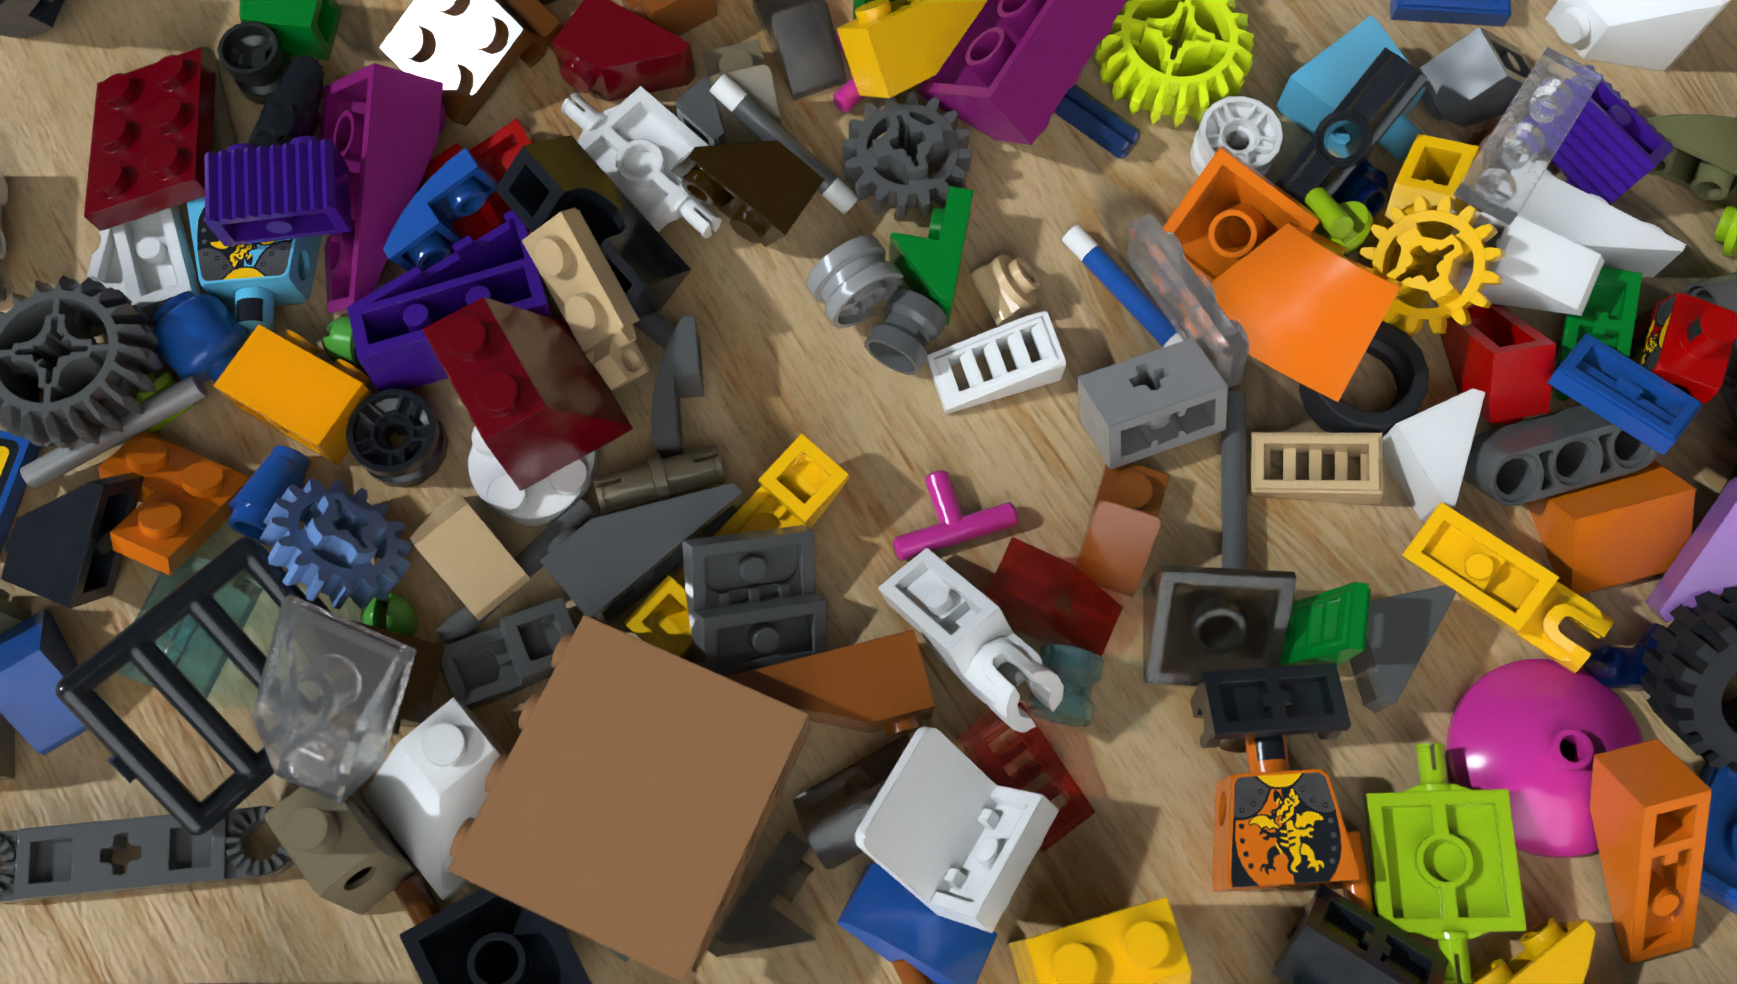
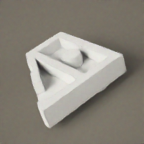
[87,205,201,337]

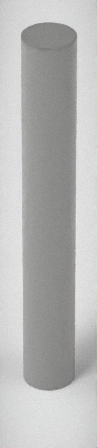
[20,375,208,489]

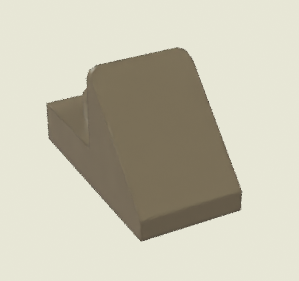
[702,39,782,144]

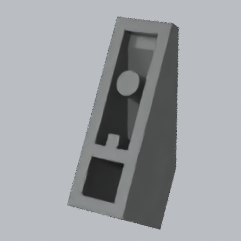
[540,483,745,625]

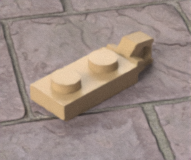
[522,207,650,390]

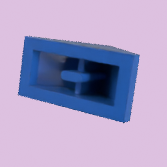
[0,609,88,755]

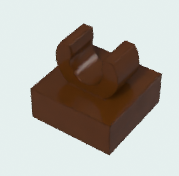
[506,0,564,68]

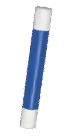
[1062,224,1188,347]

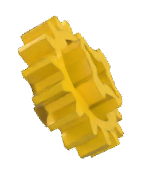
[1359,196,1505,335]

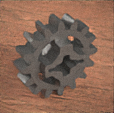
[843,91,972,220]

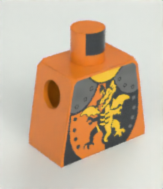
[1212,735,1360,892]

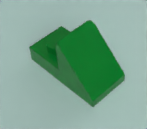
[889,186,974,325]

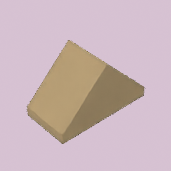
[407,492,531,621]

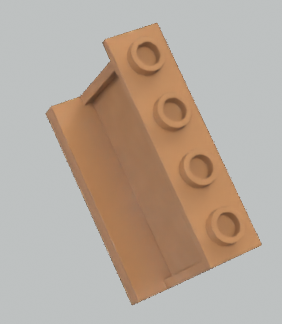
[448,615,811,984]

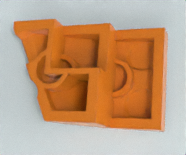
[1182,221,1402,402]

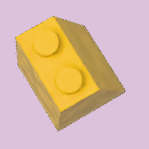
[1008,897,1192,984]

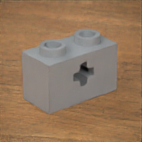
[1077,338,1228,470]

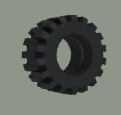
[1641,587,1737,774]

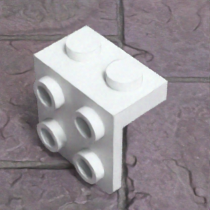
[855,726,1059,933]

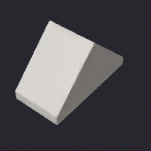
[1382,388,1485,522]

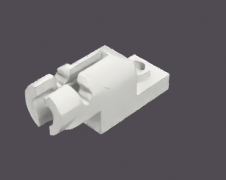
[878,548,1064,733]

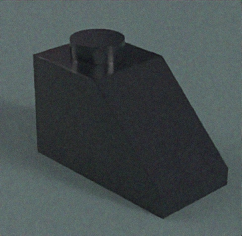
[1,472,144,609]

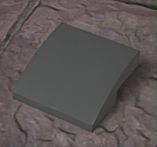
[682,525,827,677]

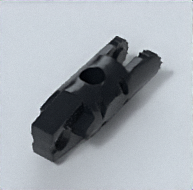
[247,54,324,148]

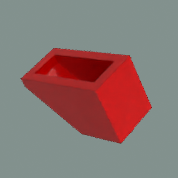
[1440,304,1556,425]

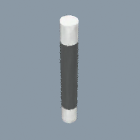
[709,73,859,215]

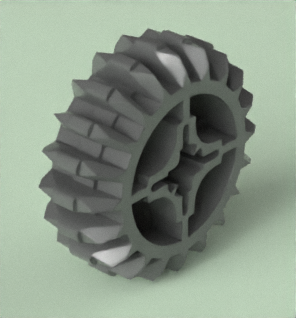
[0,275,163,450]

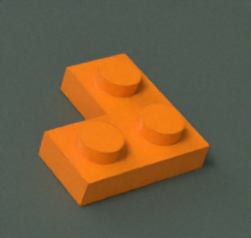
[98,431,250,576]

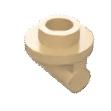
[970,254,1039,327]

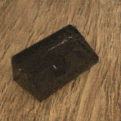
[792,734,911,870]

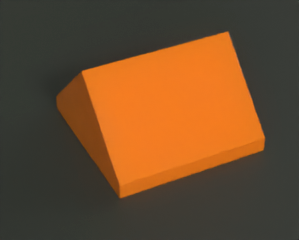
[1150,146,1321,287]
[1527,460,1696,596]

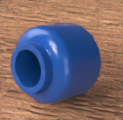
[151,291,250,383]

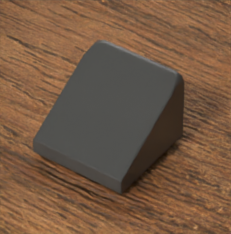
[676,76,726,146]

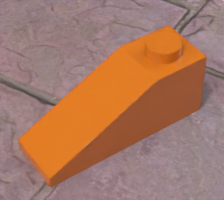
[1590,739,1712,964]

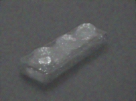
[1453,47,1604,226]
[1127,213,1250,388]

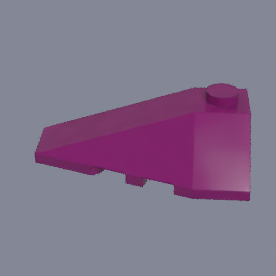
[319,63,446,315]

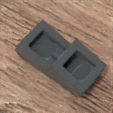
[652,315,705,458]
[440,597,575,710]

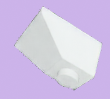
[1545,0,1731,71]
[362,698,507,901]

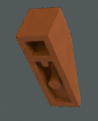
[726,629,935,739]

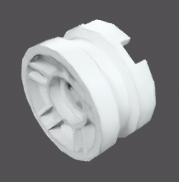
[1190,96,1283,177]

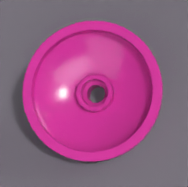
[1447,659,1645,858]

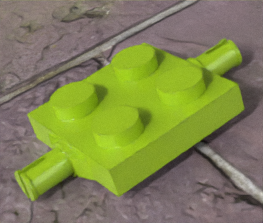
[1364,743,1527,983]

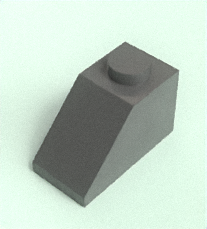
[1417,26,1547,127]

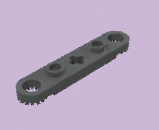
[0,806,294,904]

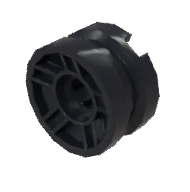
[346,389,448,488]

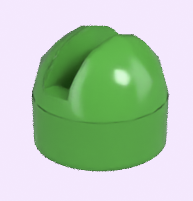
[322,316,363,367]
[360,593,418,637]

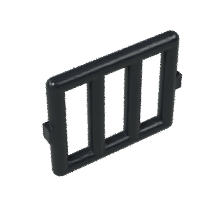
[55,536,343,836]

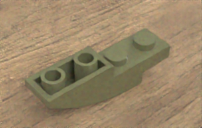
[1646,114,1737,207]

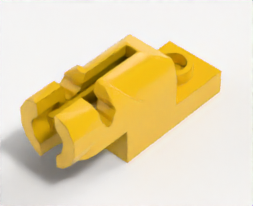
[1402,502,1615,674]

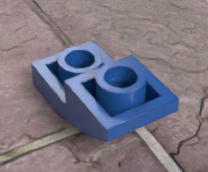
[383,148,499,271]
[837,863,998,984]

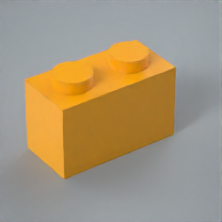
[213,324,372,466]

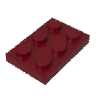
[84,47,216,231]

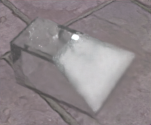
[251,594,417,804]

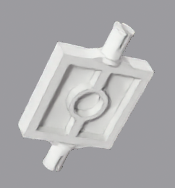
[561,86,722,238]

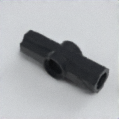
[1275,47,1429,208]

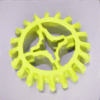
[1094,0,1254,128]

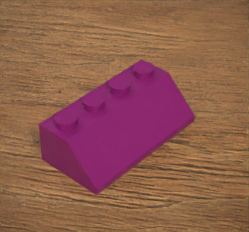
[917,0,1127,145]

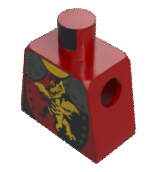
[1629,293,1737,409]

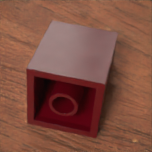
[422,297,633,491]

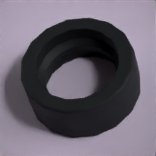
[1299,321,1429,437]

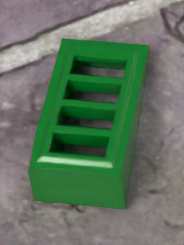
[1275,582,1371,667]

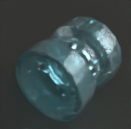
[1026,644,1105,727]

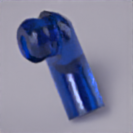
[1584,623,1667,689]

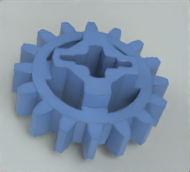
[260,478,412,609]

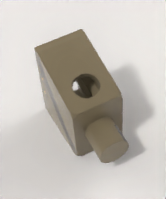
[264,770,418,915]

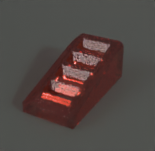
[958,701,1096,852]

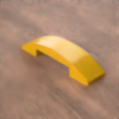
[624,433,850,659]

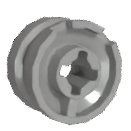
[806,235,904,329]

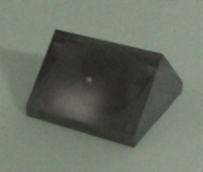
[1143,565,1297,686]

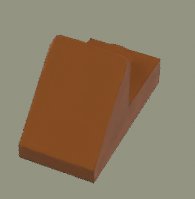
[1072,463,1170,597]

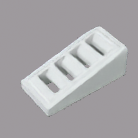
[926,310,1066,415]

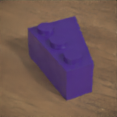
[347,210,557,391]

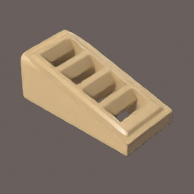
[1251,432,1383,504]

